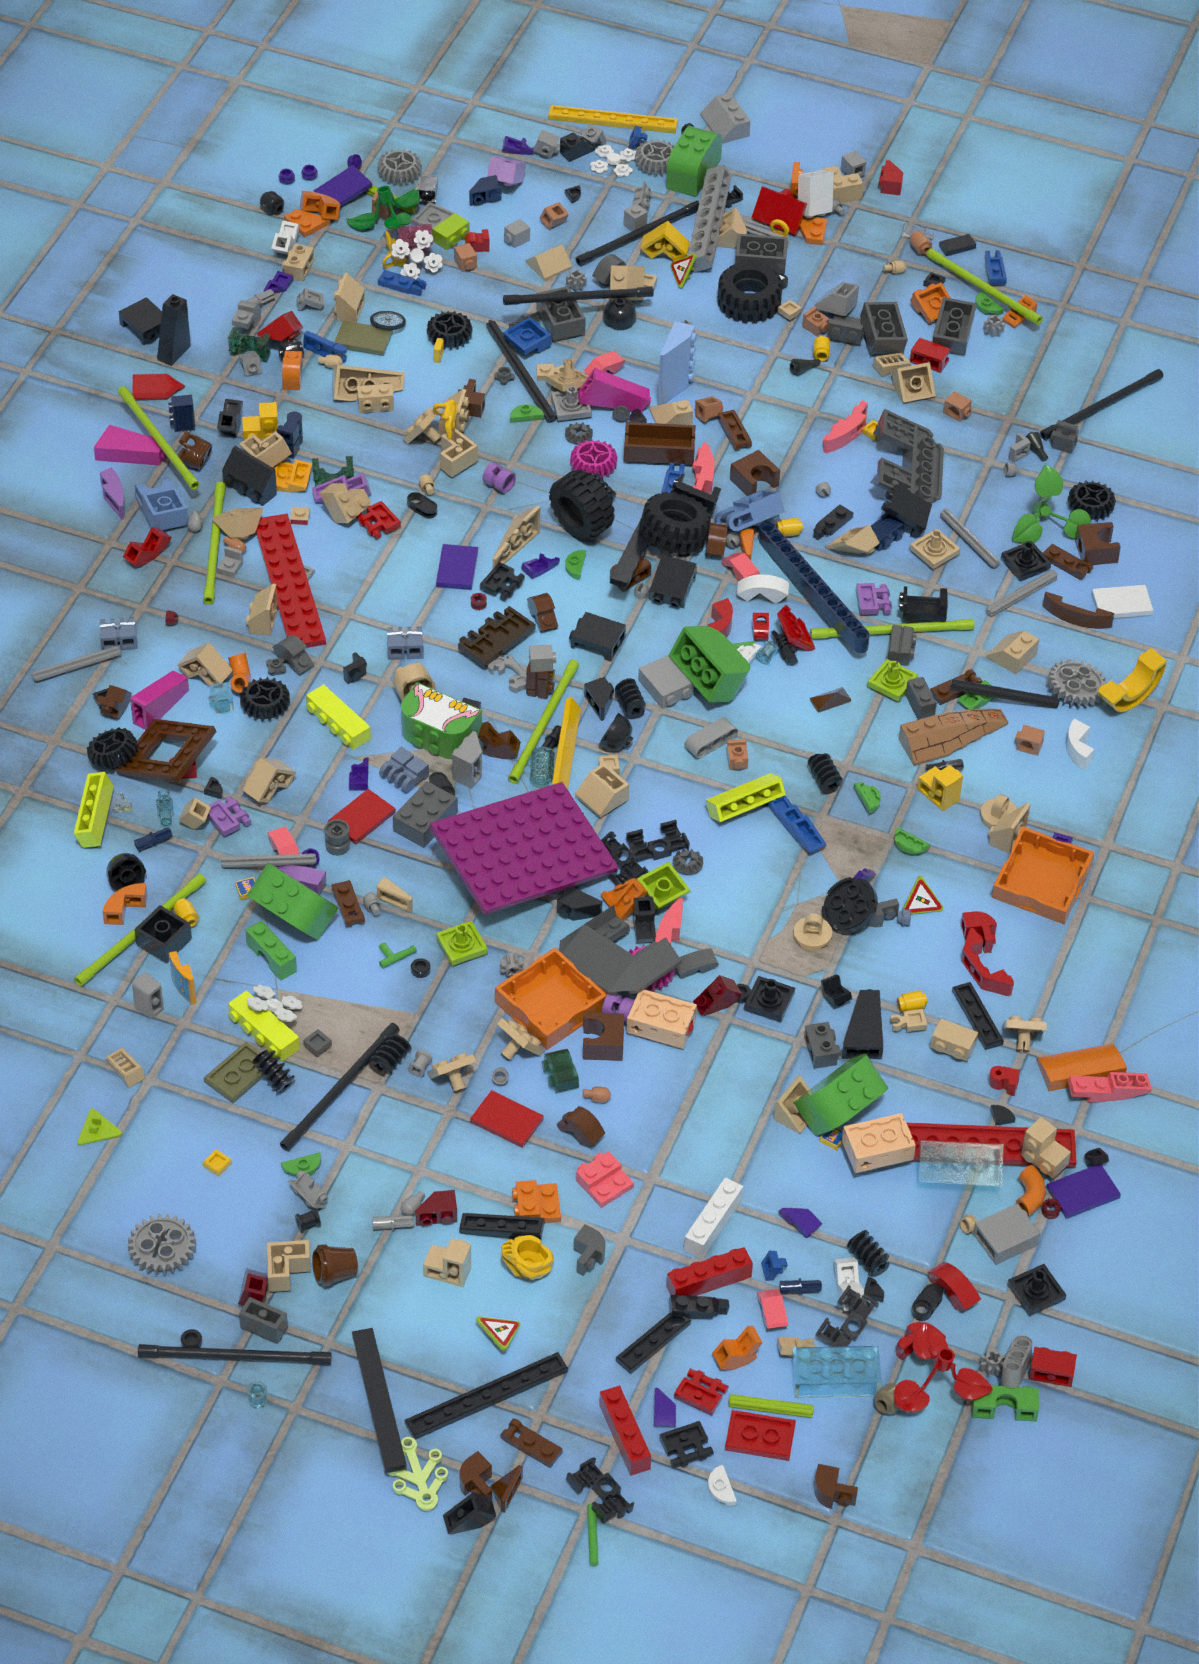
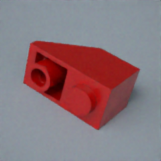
[878,160,904,196]

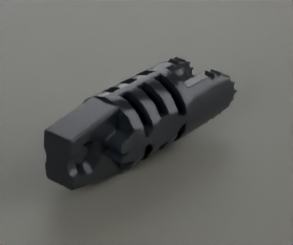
[771,625,798,665]

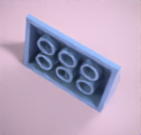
[658,321,697,405]

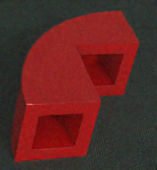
[123,527,172,566]
[707,598,733,638]
[927,1262,981,1310]

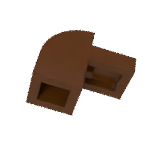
[458,379,485,418]
[705,523,728,556]
[527,593,558,632]
[97,685,132,718]
[478,721,521,759]
[557,1106,605,1146]
[460,1451,492,1498]
[814,1464,858,1509]

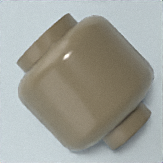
[874,1383,900,1415]

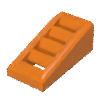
[1002,295,1037,328]
[739,529,754,560]

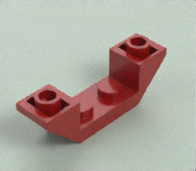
[961,928,1014,996]

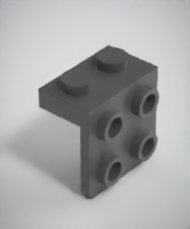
[827,315,865,345]

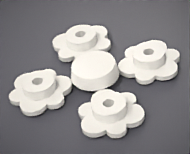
[590,145,636,177]
[391,230,442,279]
[247,985,303,1022]

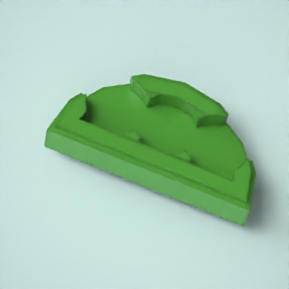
[976,291,1004,315]
[510,404,544,422]
[565,550,586,580]
[854,782,881,814]
[894,827,930,854]
[281,1152,321,1178]

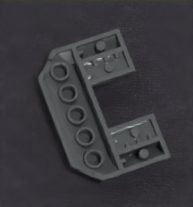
[870,409,944,503]
[559,905,682,995]

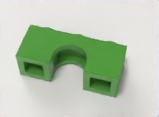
[245,920,297,981]
[972,1385,1039,1422]

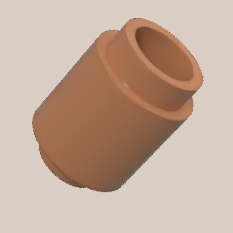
[910,231,932,255]

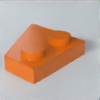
[284,209,330,238]
[799,216,827,245]
[601,878,648,921]

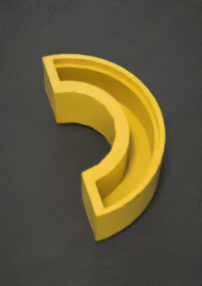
[1097,648,1167,712]

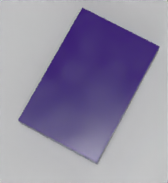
[313,165,373,207]
[436,544,478,590]
[1046,1165,1121,1219]

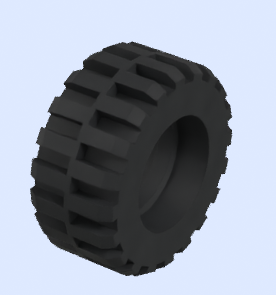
[717,261,783,323]
[549,470,615,541]
[639,492,711,554]

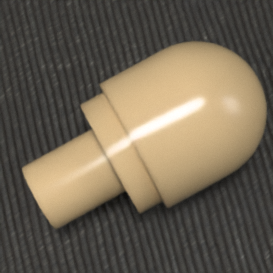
[883,260,906,274]
[318,354,343,369]
[419,474,435,495]

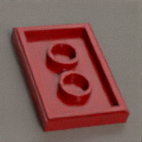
[751,186,807,235]
[328,789,396,844]
[470,1090,544,1148]
[725,1410,796,1461]

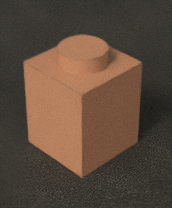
[454,243,477,272]

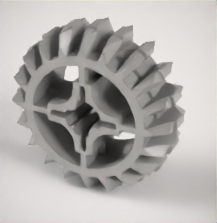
[635,139,675,176]
[377,149,422,186]

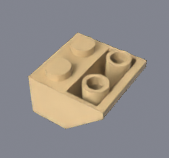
[334,273,365,323]
[439,389,469,435]
[575,763,629,818]

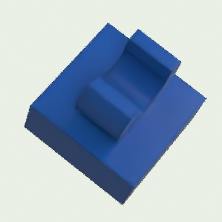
[629,125,648,149]
[761,1250,788,1280]

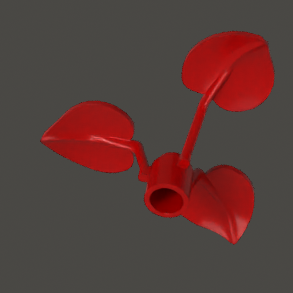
[894,1323,993,1412]

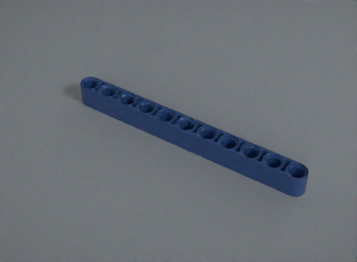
[759,522,870,653]

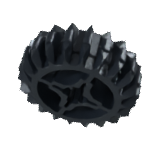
[426,311,473,350]
[1067,480,1116,522]
[240,676,290,722]
[87,727,138,771]

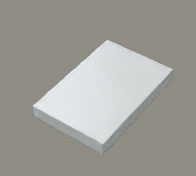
[1092,585,1153,618]

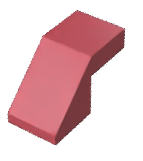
[584,351,626,376]
[721,553,760,580]
[267,826,300,866]
[757,1289,788,1329]

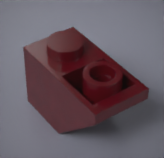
[693,975,742,1016]
[415,1190,457,1226]
[238,1268,268,1306]

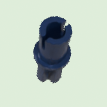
[134,827,173,851]
[780,1278,822,1295]

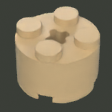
[393,662,436,701]

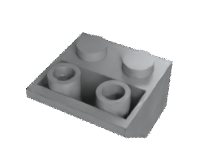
[814,281,859,317]
[451,731,482,789]

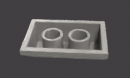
[700,93,750,143]

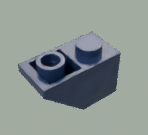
[469,175,502,206]

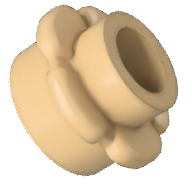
[960,1214,978,1234]

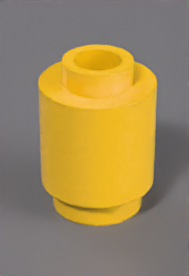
[813,336,830,362]
[776,517,803,537]
[174,899,199,927]
[897,990,927,1012]

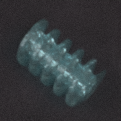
[530,747,555,788]

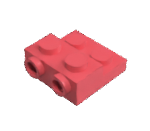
[576,1151,634,1208]

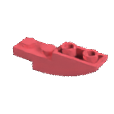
[823,400,868,453]
[692,442,714,494]
[1067,1072,1152,1102]

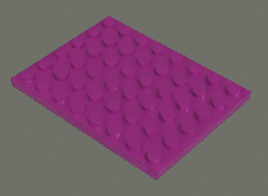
[429,782,619,915]

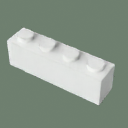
[684,1177,743,1259]

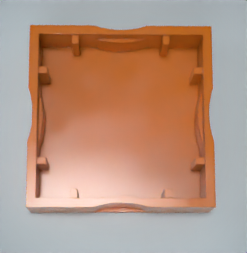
[992,826,1094,925]
[495,948,607,1050]

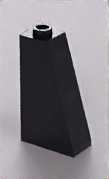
[157,294,191,366]
[842,989,883,1059]

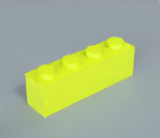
[306,684,371,750]
[74,772,114,848]
[706,773,786,822]
[228,990,300,1062]

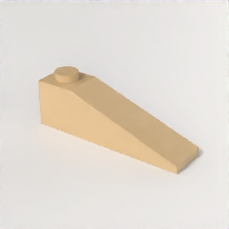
[332,365,405,401]
[493,506,540,568]

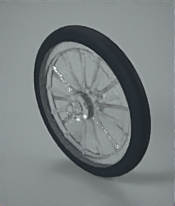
[370,311,406,330]

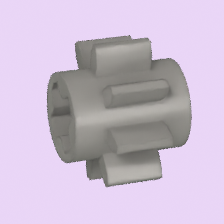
[566,270,587,291]
[983,315,1005,336]
[499,953,524,977]
[980,1349,1006,1376]

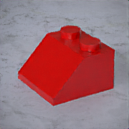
[256,311,304,341]

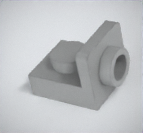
[581,124,607,146]
[296,288,324,311]
[239,351,262,376]
[1009,433,1031,463]
[217,546,243,578]

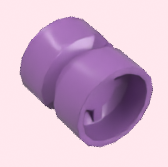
[482,462,516,493]
[601,994,635,1024]

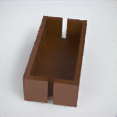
[624,422,696,465]

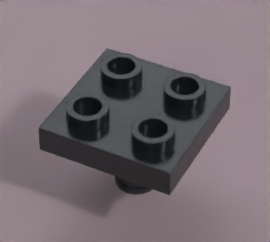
[1001,541,1051,580]
[744,976,795,1021]
[1008,1264,1066,1315]

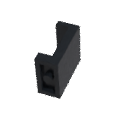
[118,297,162,345]
[670,473,721,516]
[881,484,932,538]
[649,555,697,608]
[899,586,948,622]
[569,612,626,662]

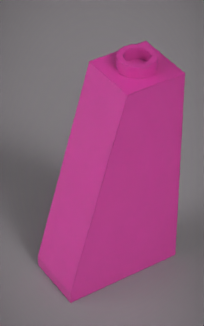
[578,368,651,412]
[94,425,167,465]
[130,670,189,730]

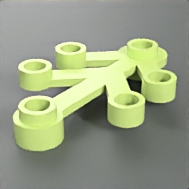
[388,1437,448,1512]

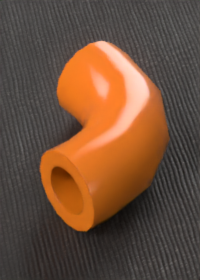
[228,653,251,693]
[1016,1165,1046,1217]

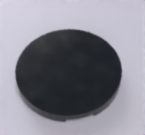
[822,877,878,933]

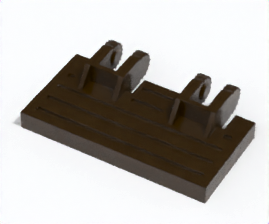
[458,606,536,668]

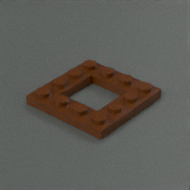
[116,719,217,783]

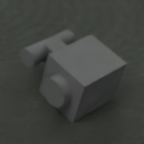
[1050,420,1079,454]

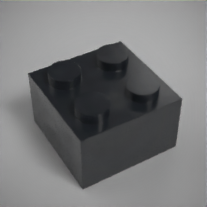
[134,905,192,962]

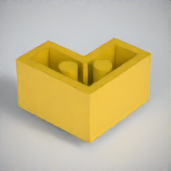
[640,221,690,261]
[242,402,278,441]
[917,765,963,811]

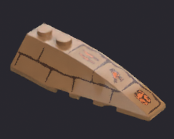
[899,709,1008,766]

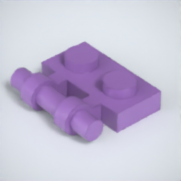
[856,583,892,615]
[207,796,252,836]

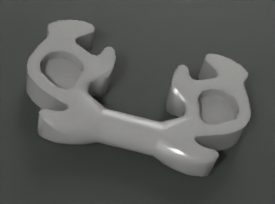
[488,654,527,693]

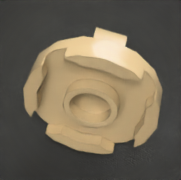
[980,794,1018,829]
[793,913,832,951]

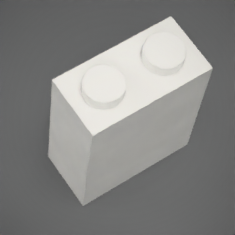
[798,170,834,218]

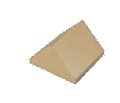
[526,244,572,281]
[774,1076,810,1133]

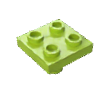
[867,659,918,702]
[436,921,488,966]

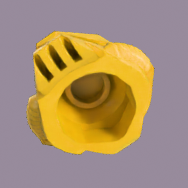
[501,1235,554,1280]

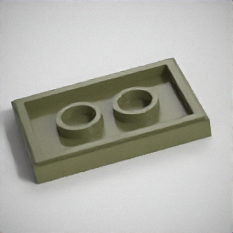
[334,320,393,356]
[203,1042,263,1103]

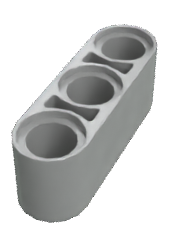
[684,717,738,759]
[1001,1336,1033,1388]

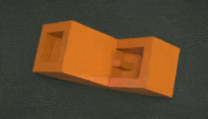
[300,190,340,220]
[102,883,148,925]

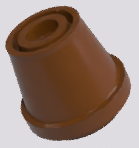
[312,1244,358,1287]

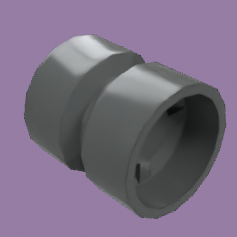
[324,819,350,856]

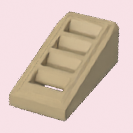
[873,353,911,377]
[377,877,413,913]
[105,1048,145,1087]

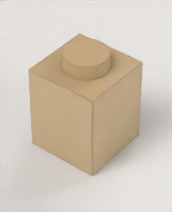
[179,797,211,830]

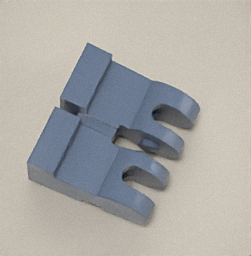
[100,617,138,651]
[387,626,424,660]
[379,746,429,793]

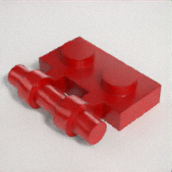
[356,501,401,539]
[674,1368,729,1415]

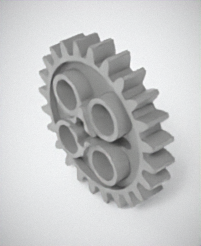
[1047,659,1107,707]
[127,1213,196,1275]

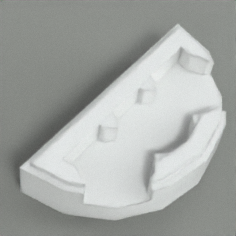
[737,644,762,664]
[708,1465,737,1506]

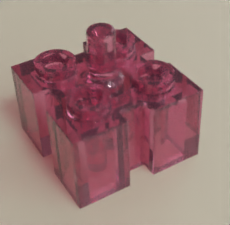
[396,224,433,251]

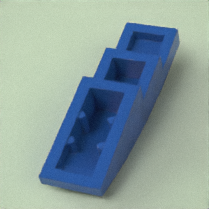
[768,795,827,853]

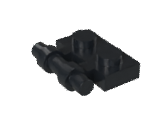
[480,562,525,601]
[659,1421,714,1468]

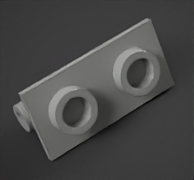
[632,181,652,212]
[288,1171,328,1209]

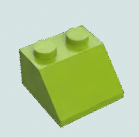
[637,861,691,910]

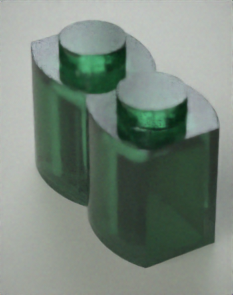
[541,1049,579,1093]

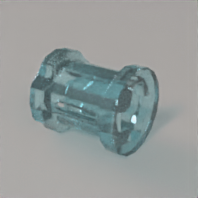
[756,640,779,665]
[247,1381,268,1409]

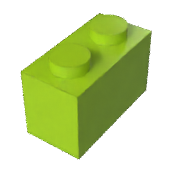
[432,213,470,250]

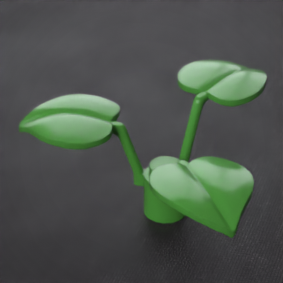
[1012,465,1092,543]

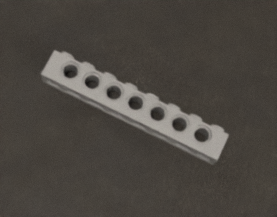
[688,165,732,273]

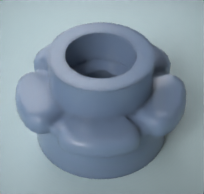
[898,908,911,927]

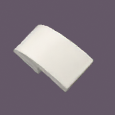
[737,575,789,604]
[1067,719,1094,770]
[834,1257,864,1311]

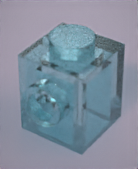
[208,682,234,714]

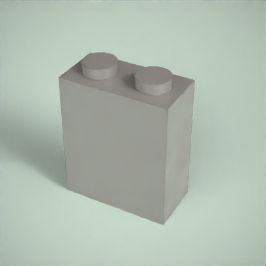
[638,655,694,709]
[973,1204,1040,1265]

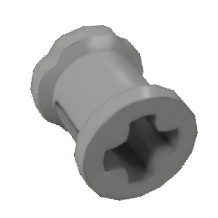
[408,1050,433,1077]

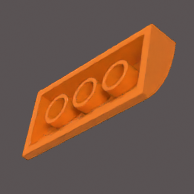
[1036,1043,1127,1092]

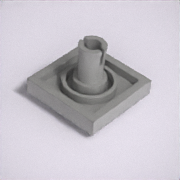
[551,385,592,421]

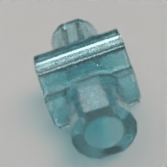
[156,789,174,826]

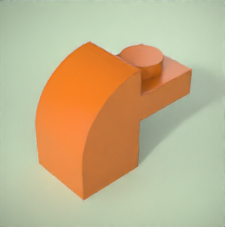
[282,351,302,390]
[712,1326,763,1370]

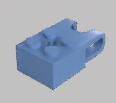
[135,478,188,530]
[714,490,785,531]

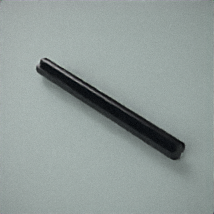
[950,679,1059,708]

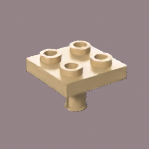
[546,359,588,393]
[403,407,442,444]
[909,529,960,569]
[1003,1016,1047,1051]
[497,1018,545,1060]
[427,1053,476,1091]

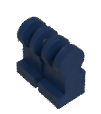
[277,411,303,459]

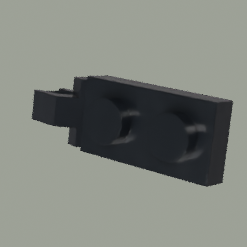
[813,504,854,540]
[669,1295,729,1318]

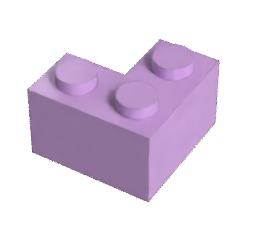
[487,156,526,186]

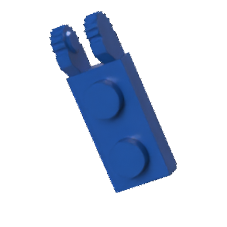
[985,250,1007,285]
[378,270,427,296]
[303,331,347,362]
[661,462,685,494]

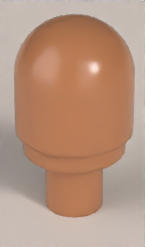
[223,536,246,554]
[582,1086,611,1103]

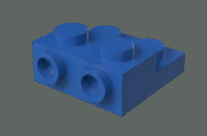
[503,317,552,356]

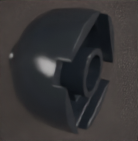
[603,298,636,331]
[598,713,633,751]
[106,853,146,891]

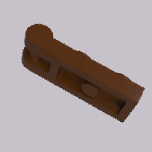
[718,410,752,451]
[1043,544,1093,580]
[930,669,983,705]
[331,880,365,927]
[500,1418,563,1468]

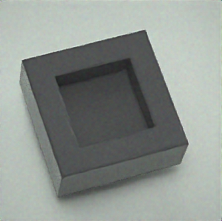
[303,1029,332,1056]

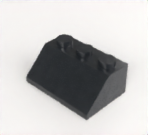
[222,445,277,506]

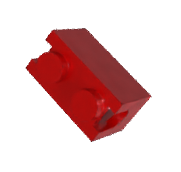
[910,337,951,373]
[1029,1347,1077,1387]

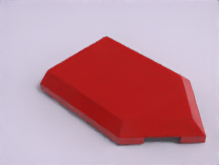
[132,374,185,400]
[777,605,815,651]

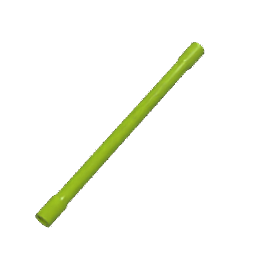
[926,248,1043,325]
[118,386,200,490]
[203,482,226,605]
[810,619,974,639]
[508,659,579,784]
[74,873,206,987]

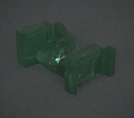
[227,327,271,363]
[312,456,354,486]

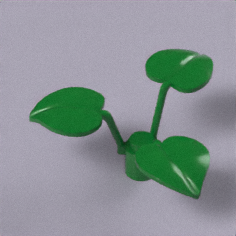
[346,186,420,230]

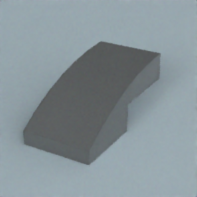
[676,948,719,979]

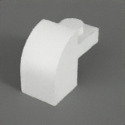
[271,221,300,255]

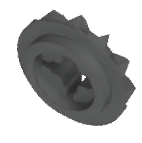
[565,422,593,444]
[673,849,704,874]

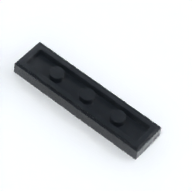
[952,982,1004,1050]
[459,1213,545,1239]
[616,1312,691,1374]

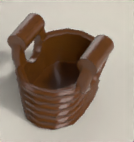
[177,431,213,470]

